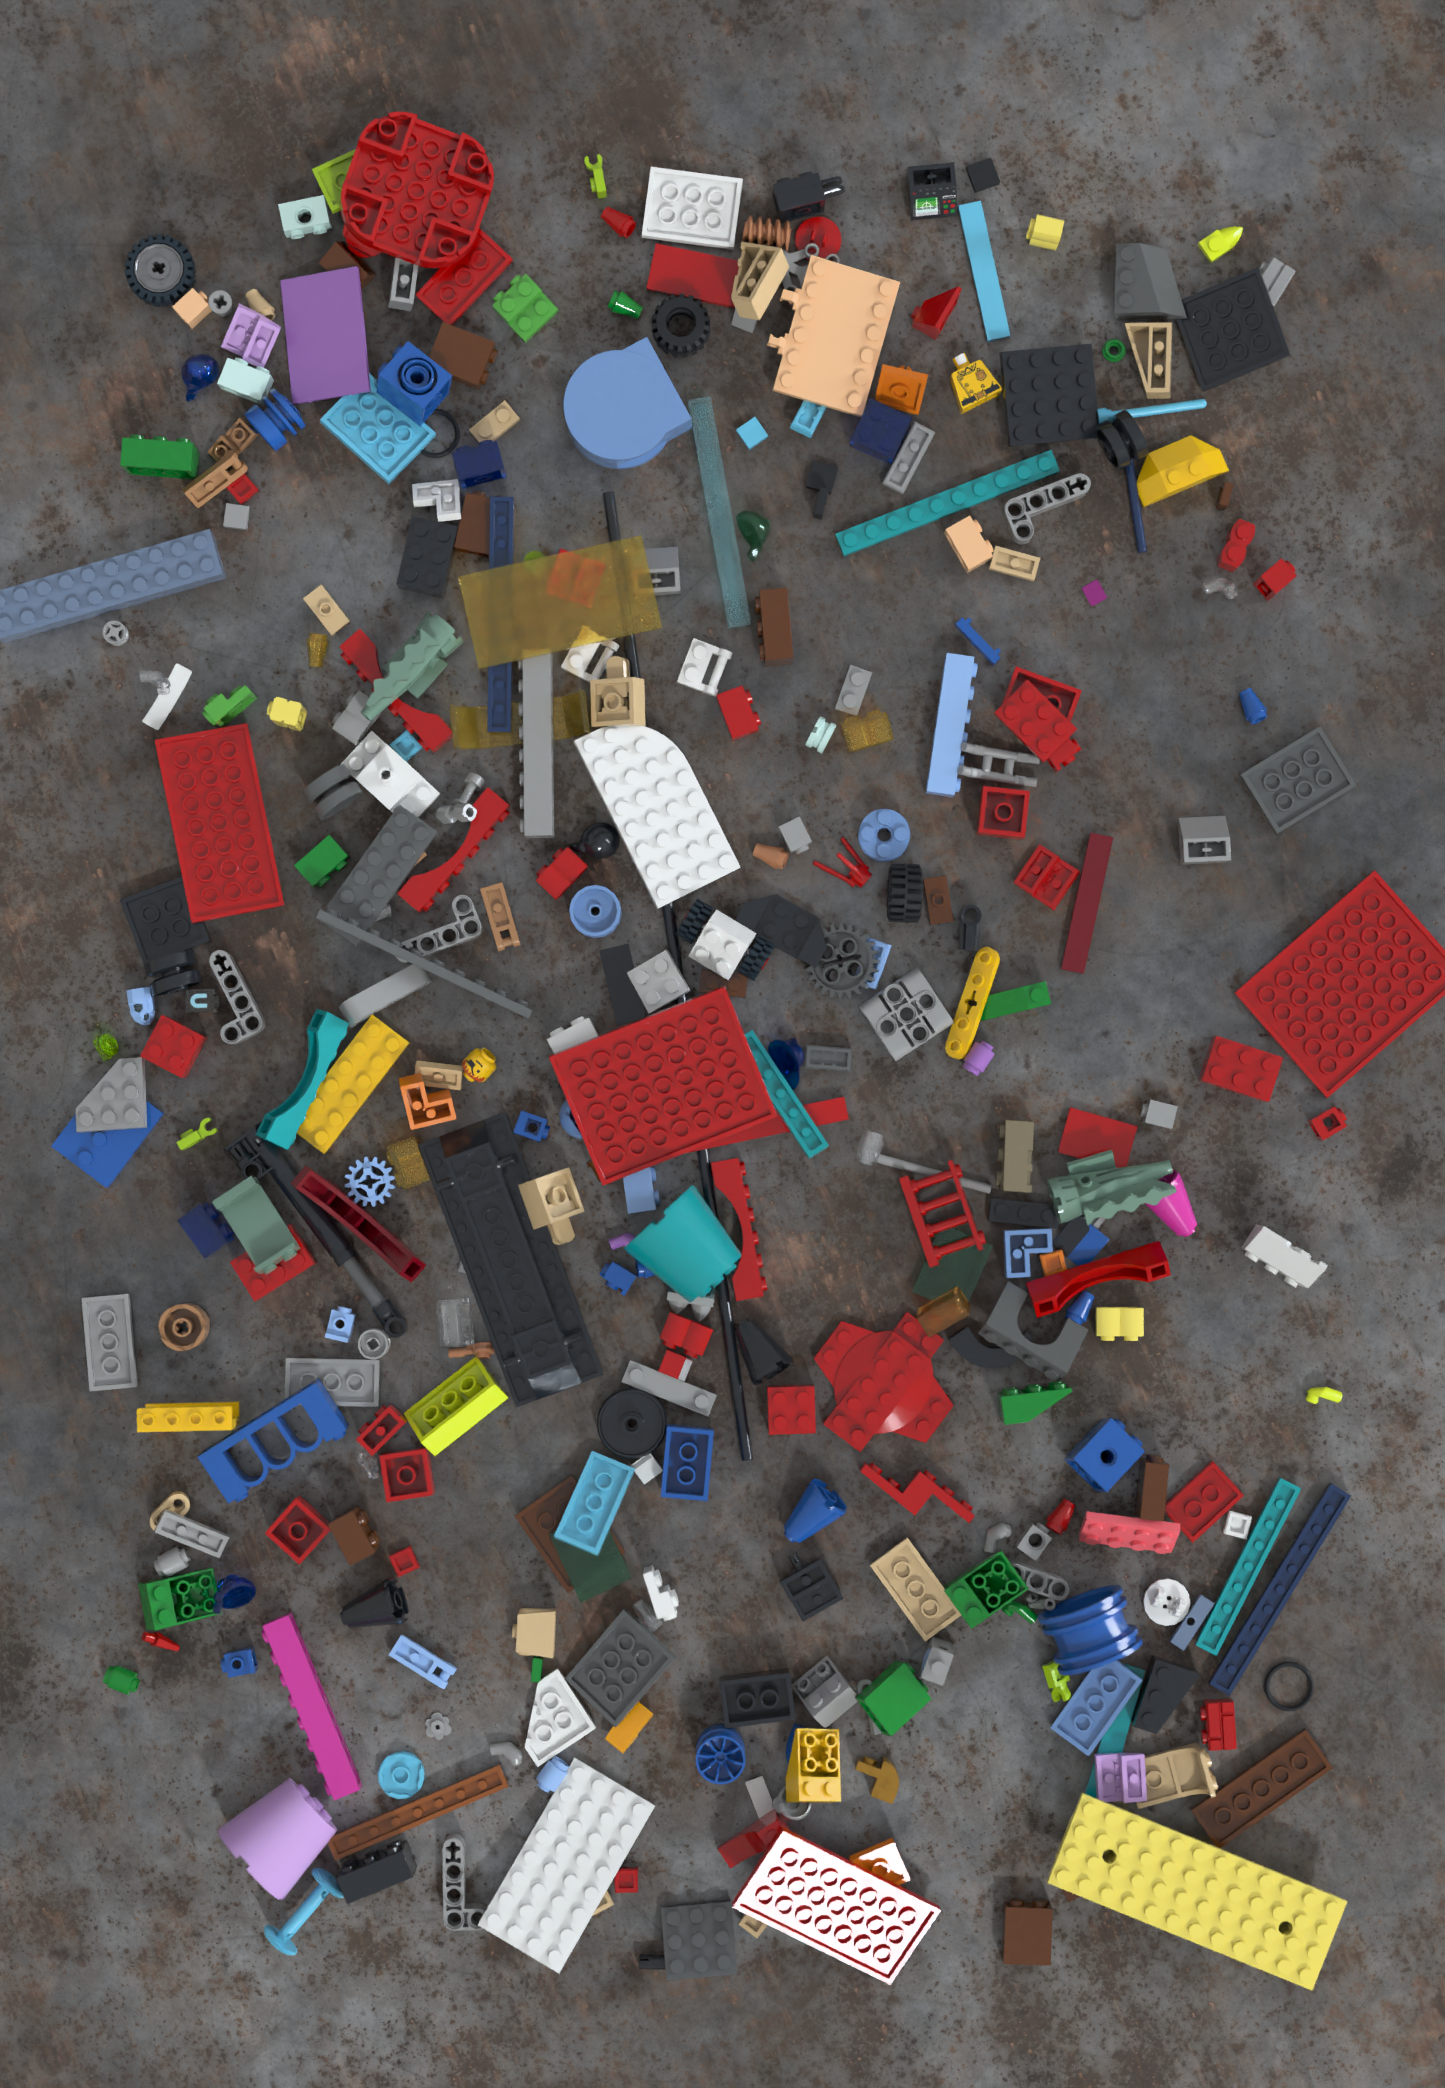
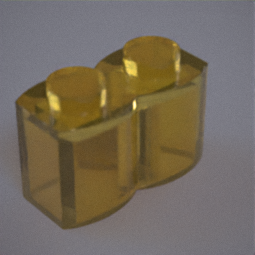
[841,709,894,753]
[386,1136,431,1190]

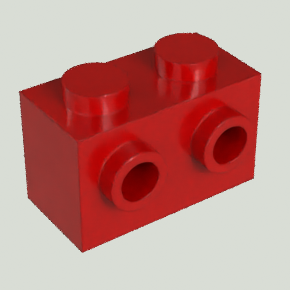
[356,1404,408,1456]

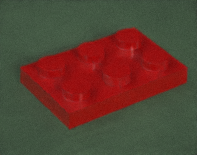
[994,679,1077,763]

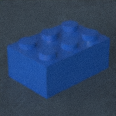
[661,1424,714,1501]

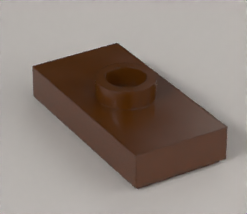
[923,876,953,925]

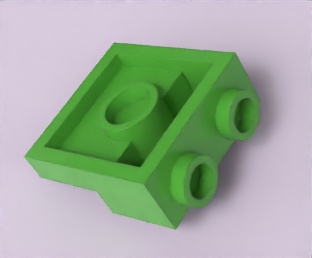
[492,274,559,343]
[202,685,258,728]

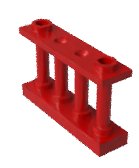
[899,1160,987,1268]

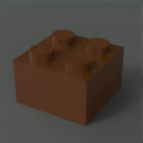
[328,1505,381,1566]

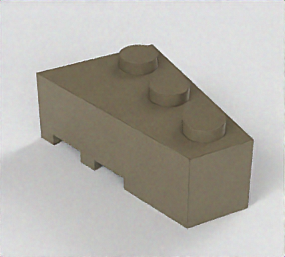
[996,1120,1034,1193]

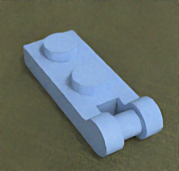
[389,1634,457,1689]

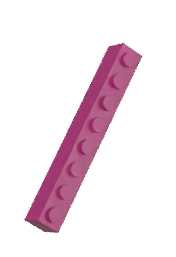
[261,1612,362,1801]

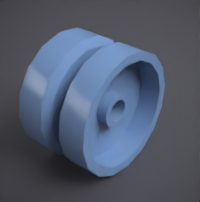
[569,885,622,938]

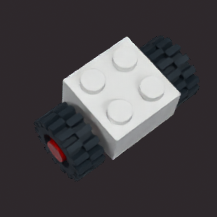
[676,898,776,981]

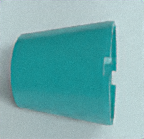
[624,1185,742,1303]

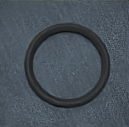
[420,409,460,458]
[1264,1662,1314,1711]

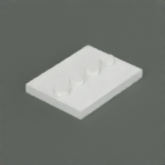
[642,167,743,250]

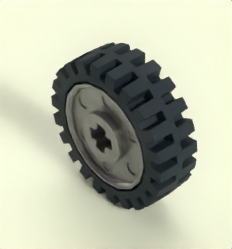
[125,234,196,307]

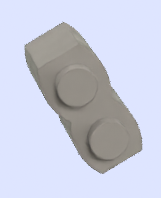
[332,690,382,746]

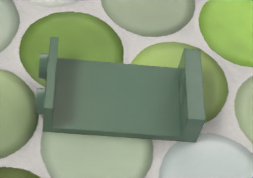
[212,1176,300,1275]

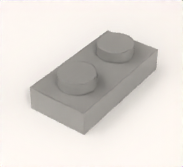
[835,665,872,717]

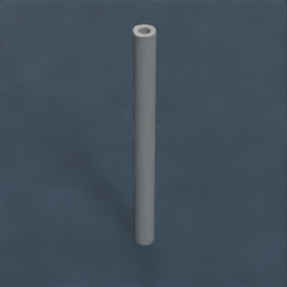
[877,1154,992,1194]

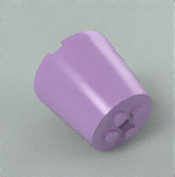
[217,1778,337,1900]

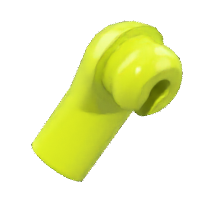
[1306,1387,1342,1404]

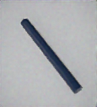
[1125,460,1147,553]

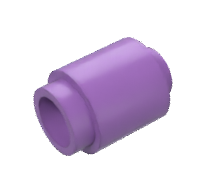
[962,1040,995,1076]

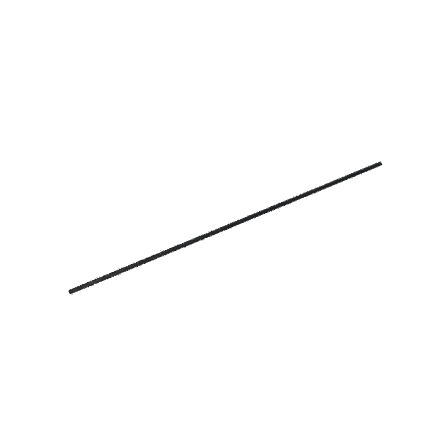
[603,492,753,1461]

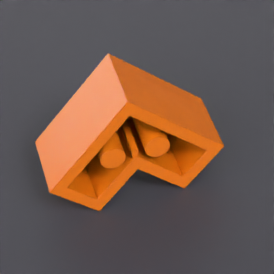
[398,1073,457,1130]

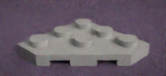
[76,1057,147,1133]

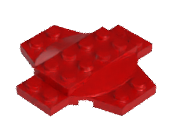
[814,1311,954,1452]

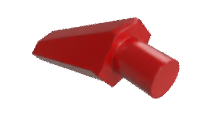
[141,1632,180,1651]

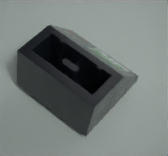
[906,162,957,221]

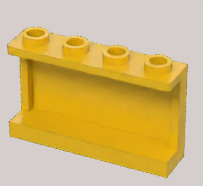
[137,1401,240,1432]

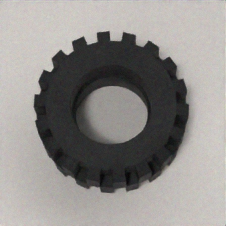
[652,293,710,358]
[887,863,923,923]

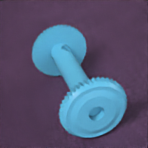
[264,1868,344,1956]

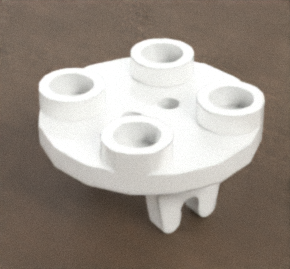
[1143,1578,1190,1626]

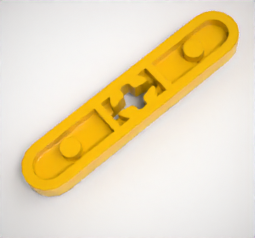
[945,947,1000,1060]

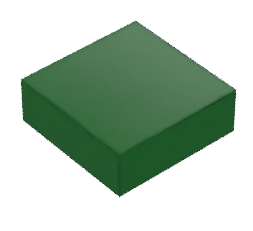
[531,1656,543,1683]

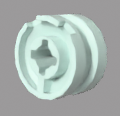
[805,716,837,754]

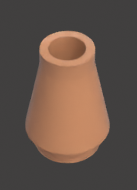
[753,843,789,870]

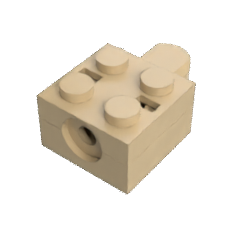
[590,656,646,728]
[518,1168,585,1245]

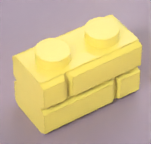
[267,697,307,731]

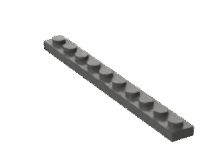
[315,907,533,1019]

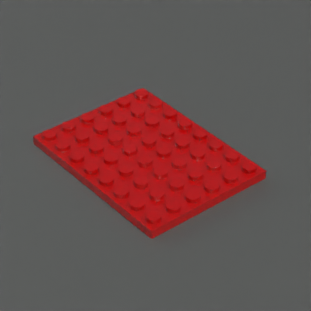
[1234,870,1445,1098]
[549,986,777,1185]

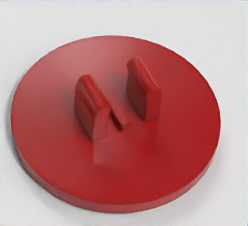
[795,217,841,261]

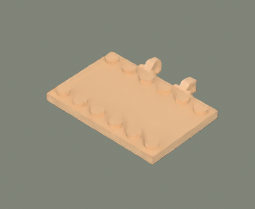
[767,255,900,417]

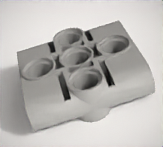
[858,967,954,1062]

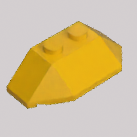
[1137,435,1229,508]

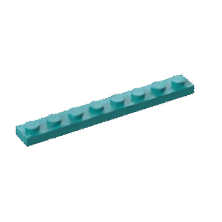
[1194,1477,1301,1656]

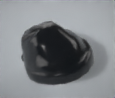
[569,822,620,859]

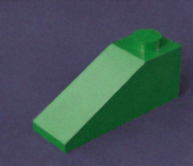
[976,981,1051,1021]

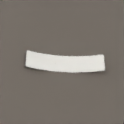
[142,663,192,730]
[745,1776,774,1819]

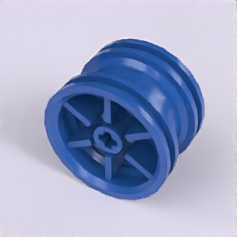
[1037,1585,1143,1675]

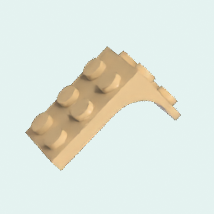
[1136,1742,1218,1809]

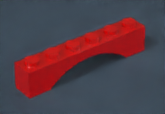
[339,628,455,753]
[397,787,510,913]
[711,1158,767,1301]
[1026,1241,1171,1318]

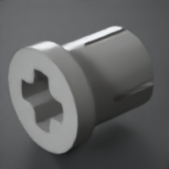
[208,290,233,317]

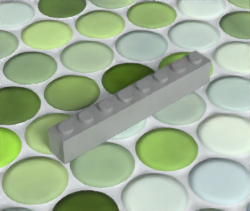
[518,649,554,838]

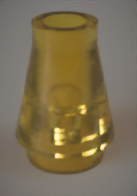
[306,633,329,667]

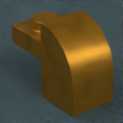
[854,1756,899,1804]

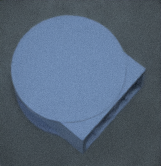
[564,337,692,469]

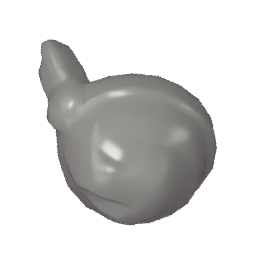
[772,1785,812,1821]

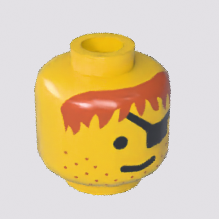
[462,1048,496,1082]

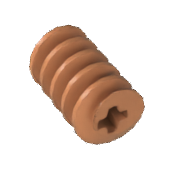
[742,215,791,251]

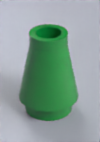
[607,290,643,319]

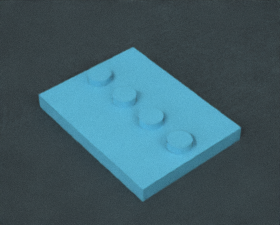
[320,373,436,484]

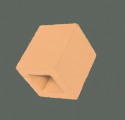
[172,288,212,329]

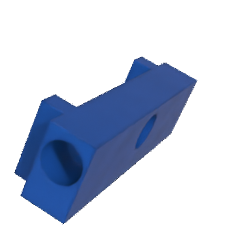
[955,617,1001,666]

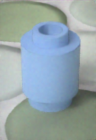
[536,1756,569,1793]

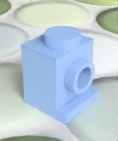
[325,1306,356,1343]

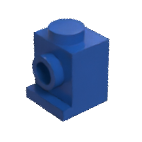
[513,1110,550,1143]
[599,1261,637,1296]
[221,1646,258,1678]

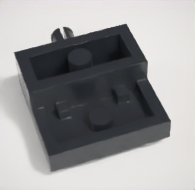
[780,1552,844,1622]

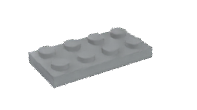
[81,1293,138,1391]
[285,1357,380,1407]

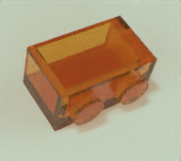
[917,1286,970,1338]

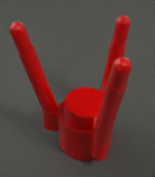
[813,837,872,888]

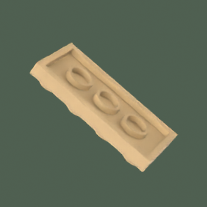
[869,1537,961,1641]

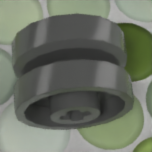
[302,764,363,820]

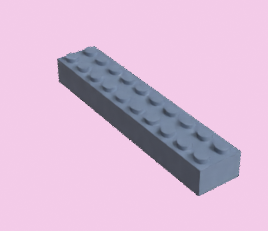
[0,529,226,643]

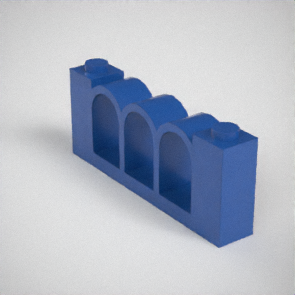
[198,1378,349,1504]

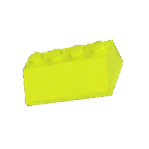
[403,1356,508,1456]

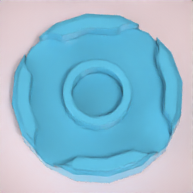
[378,1751,425,1799]

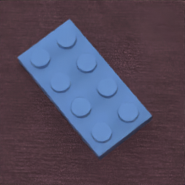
[1050,1660,1143,1756]

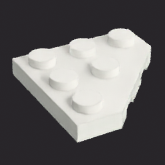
[525,1668,597,1767]

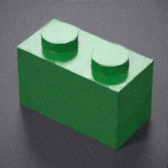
[294,835,350,888]

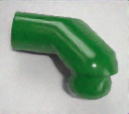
[1002,1601,1038,1624]

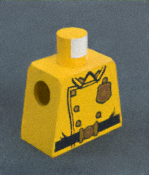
[950,353,1002,414]

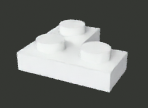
[412,479,461,522]

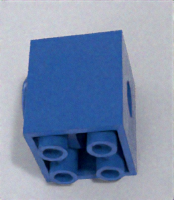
[376,341,452,427]
[1064,1418,1145,1492]

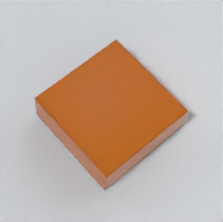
[1039,1249,1067,1277]

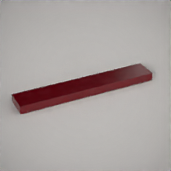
[1060,833,1113,974]

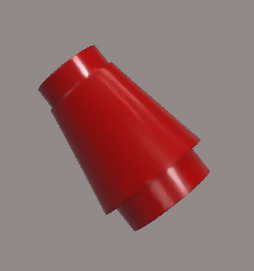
[601,206,636,238]
[1045,1499,1075,1535]

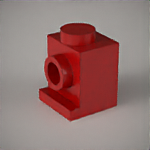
[1047,738,1081,773]
[1307,1106,1347,1141]

